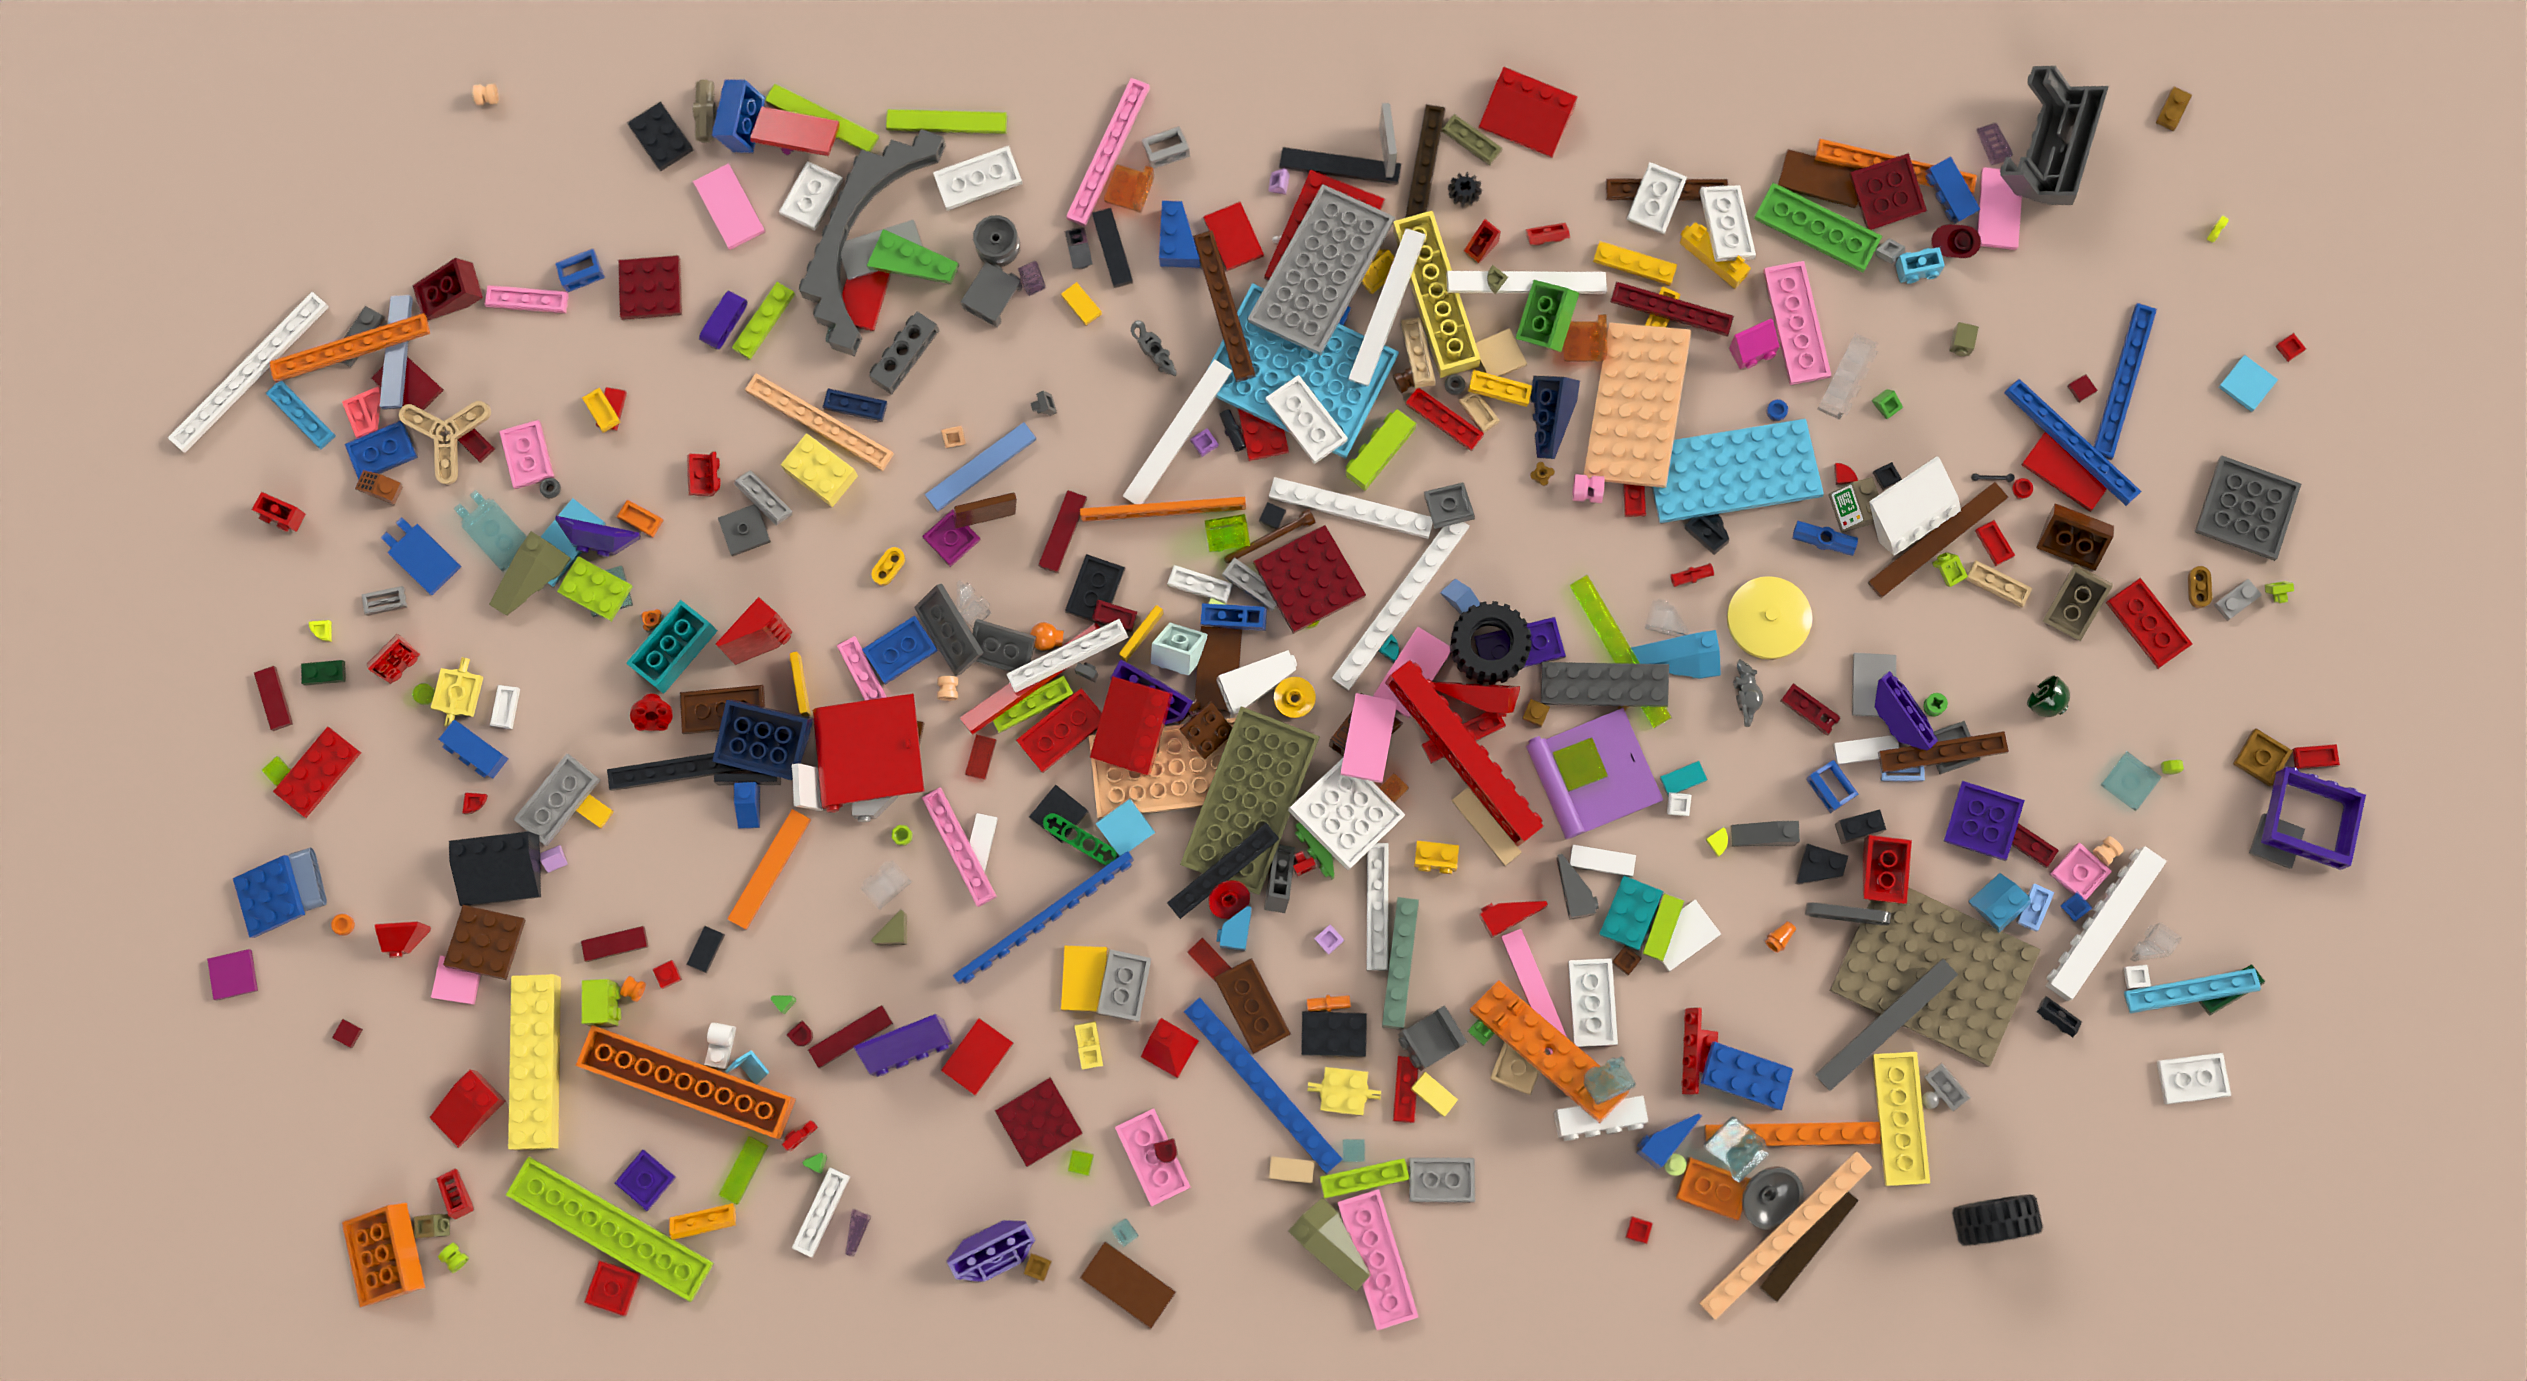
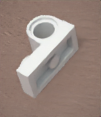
[704,1023,737,1069]

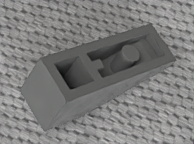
[1731,821,1800,846]
[1264,845,1295,913]
[1556,854,1599,920]

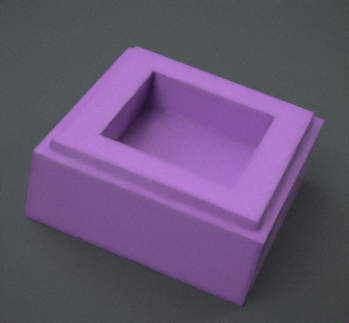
[1190,428,1219,457]

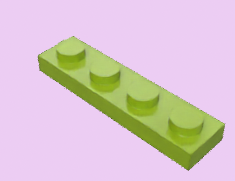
[732,282,795,360]
[993,676,1073,733]
[1320,1158,1409,1199]

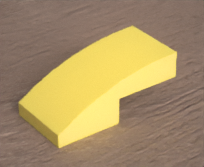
[1075,1021,1103,1069]

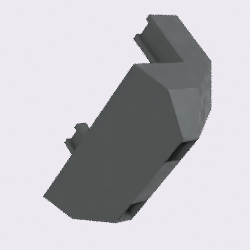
[2000,66,2109,205]

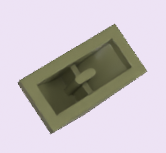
[871,909,907,946]

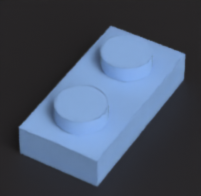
[2016,883,2055,932]

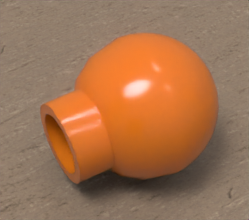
[1030,622,1064,651]

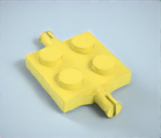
[431,657,484,727]
[1307,1067,1381,1115]

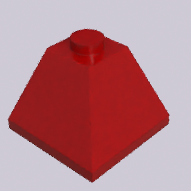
[375,921,431,958]
[1141,1018,1199,1078]

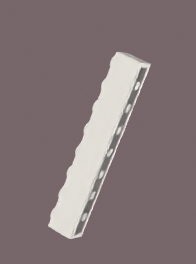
[2046,846,2167,1001]

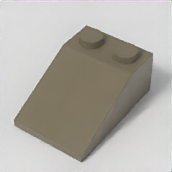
[2043,564,2113,641]

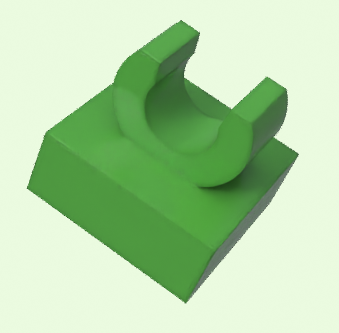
[1468,1020,1495,1046]

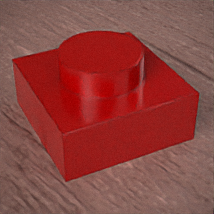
[653,960,682,989]

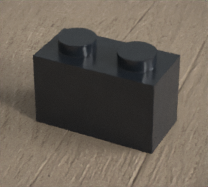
[1835,809,1887,844]

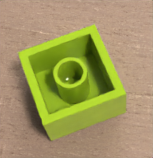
[582,979,621,1027]

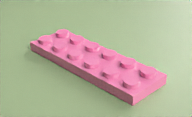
[1763,261,1831,385]
[1337,1189,1419,1330]

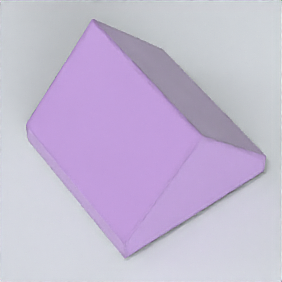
[1268,168,1289,194]
[540,845,568,873]

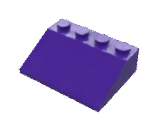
[854,1014,953,1077]

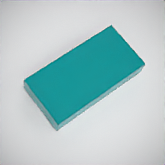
[1660,761,1708,797]

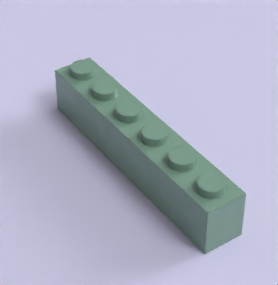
[1382,897,1419,1030]

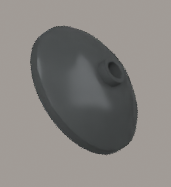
[1742,1166,1804,1230]

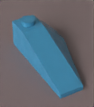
[1630,630,1721,679]

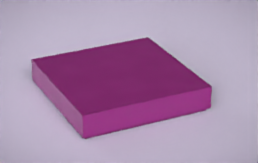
[922,509,981,567]
[207,949,258,1001]

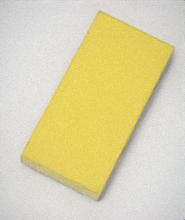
[1411,1072,1458,1117]

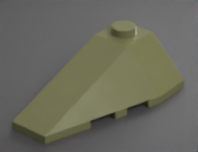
[489,531,571,616]
[1288,1198,1371,1291]

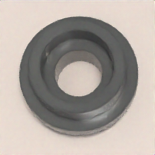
[1445,374,1465,395]
[540,478,561,498]

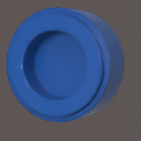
[1767,399,1788,421]

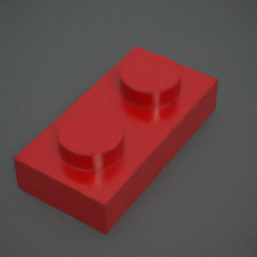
[1526,223,1570,245]

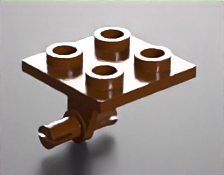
[1177,698,1232,760]

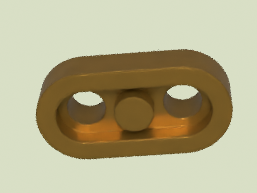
[2188,566,2212,608]

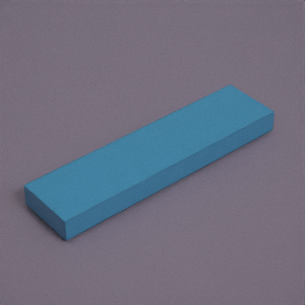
[266,381,336,450]

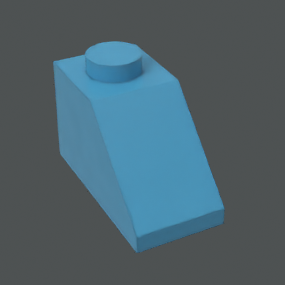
[1216,906,1252,951]

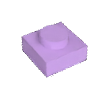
[1314,925,1344,955]

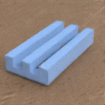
[1880,767,1925,781]

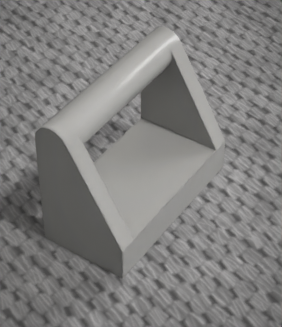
[1141,127,1190,169]

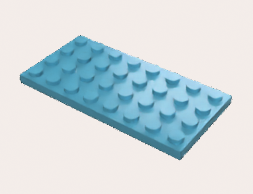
[1652,419,1824,523]

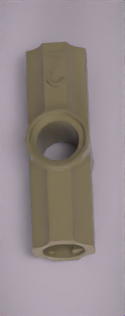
[693,80,717,143]

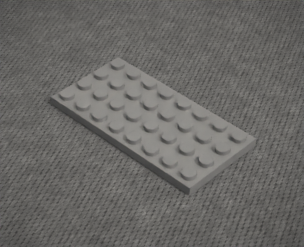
[1248,184,1395,356]

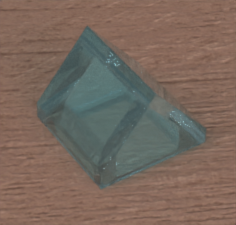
[1111,1219,1139,1248]

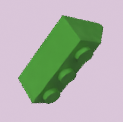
[1516,280,1579,352]

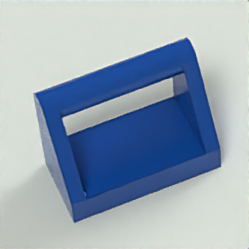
[555,249,605,293]
[1806,760,1859,814]

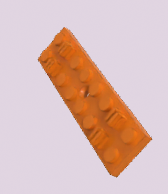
[1470,980,1629,1123]

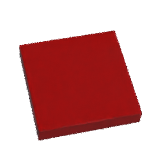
[584,1260,641,1316]

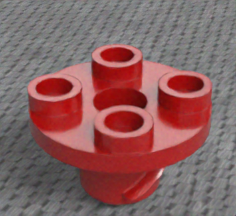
[630,693,673,731]

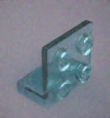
[1704,1117,1769,1183]

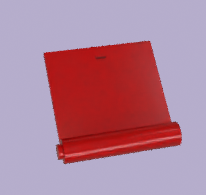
[812,693,925,813]

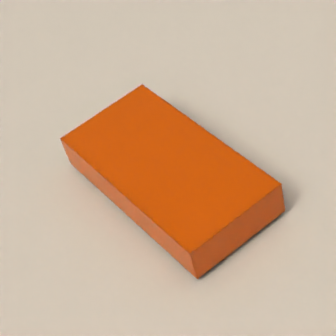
[617,500,663,537]

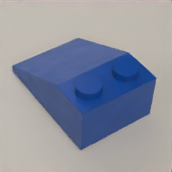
[1636,1113,1702,1169]

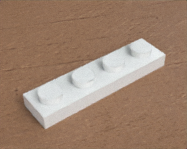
[792,1168,850,1257]

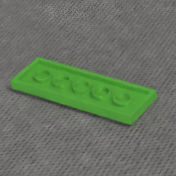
[1754,183,1882,273]

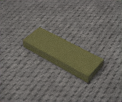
[1442,114,1502,165]

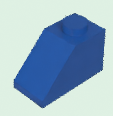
[734,782,760,829]

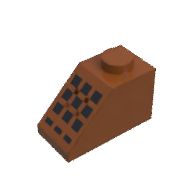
[355,470,403,506]

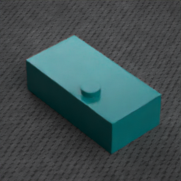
[626,599,718,694]

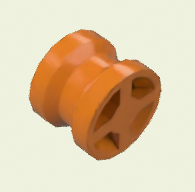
[620,976,646,1002]

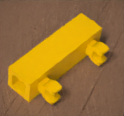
[1680,222,1751,289]

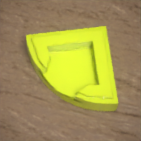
[2207,215,2229,243]
[309,620,332,642]
[1706,827,1728,857]

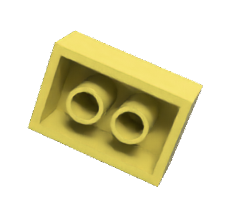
[781,433,858,507]

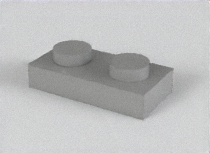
[2214,579,2262,621]

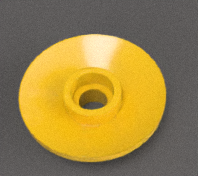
[1274,677,1316,718]

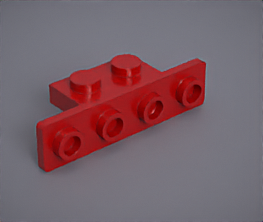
[1681,1007,1718,1095]

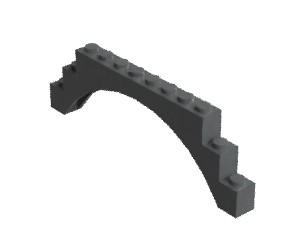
[799,129,946,357]

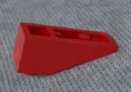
[1479,901,1548,938]

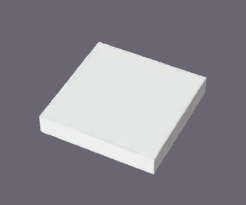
[792,763,825,811]

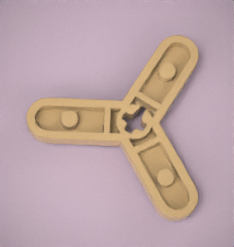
[399,401,491,485]

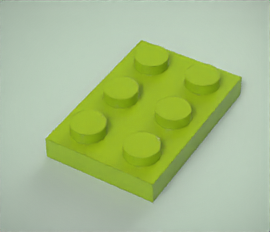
[557,556,633,622]

